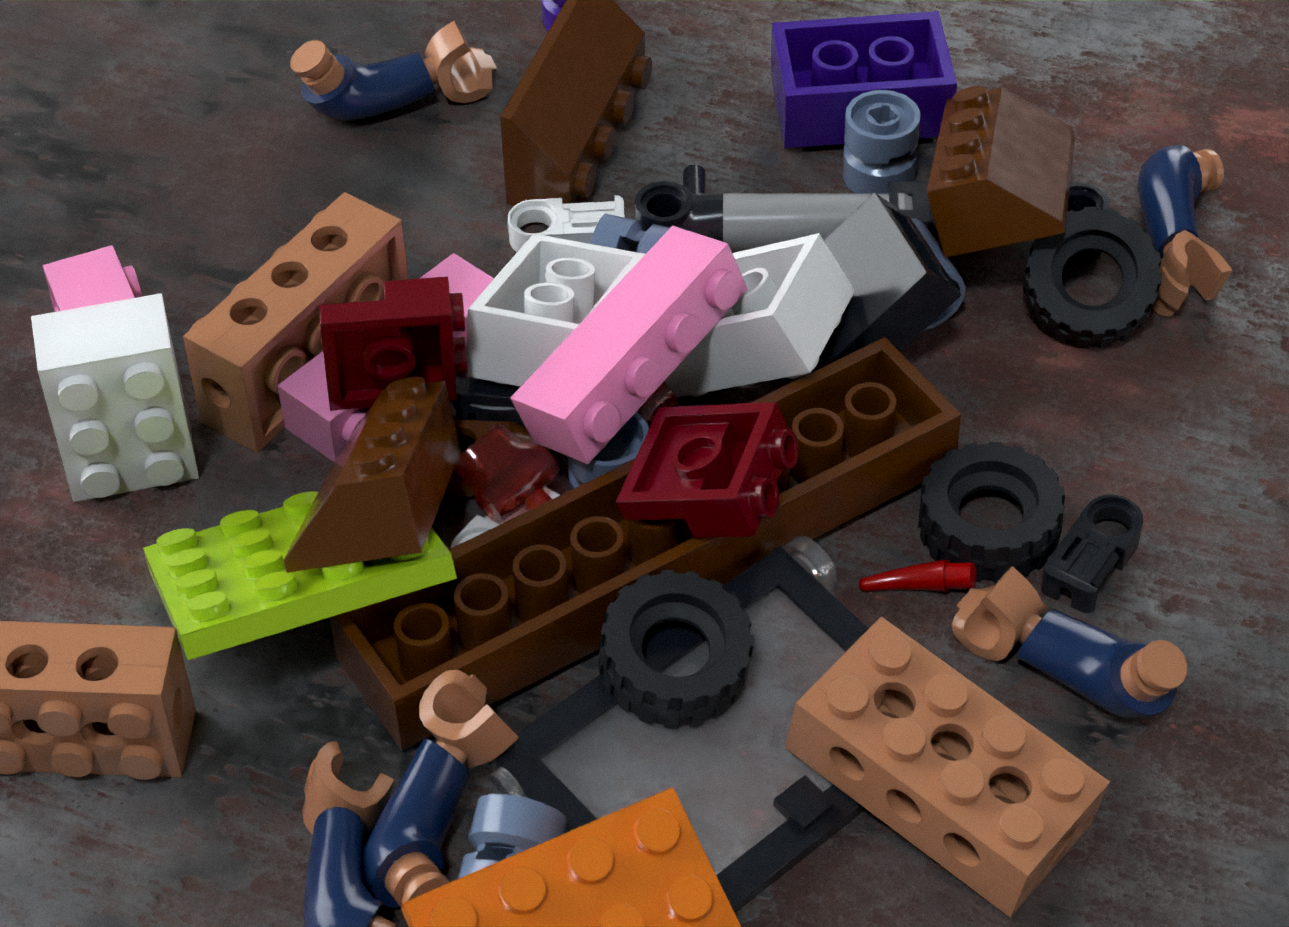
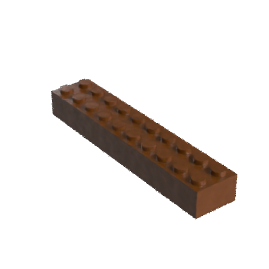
[329,337,961,750]

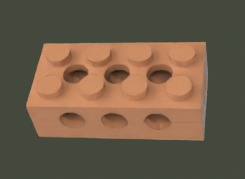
[183,192,409,453]
[785,616,1110,918]
[0,621,196,780]

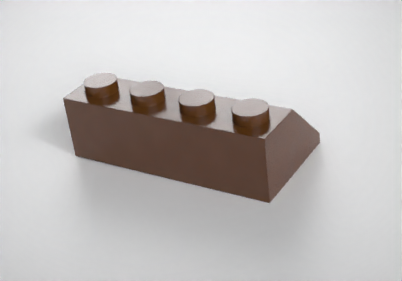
[500,0,652,206]
[926,86,1075,258]
[283,377,461,573]

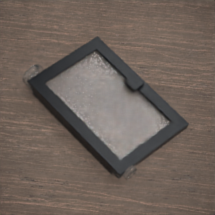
[487,536,869,913]

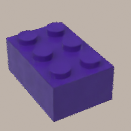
[771,11,957,148]

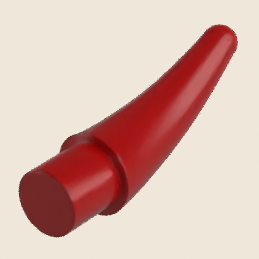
[858,559,976,592]

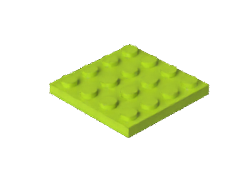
[143,491,457,660]

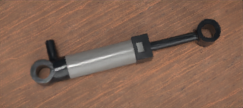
[634,164,1110,265]

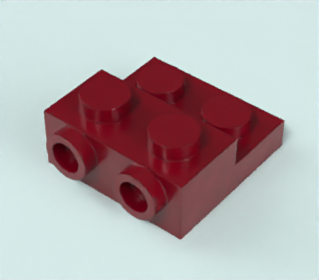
[319,276,467,411]
[616,402,799,538]

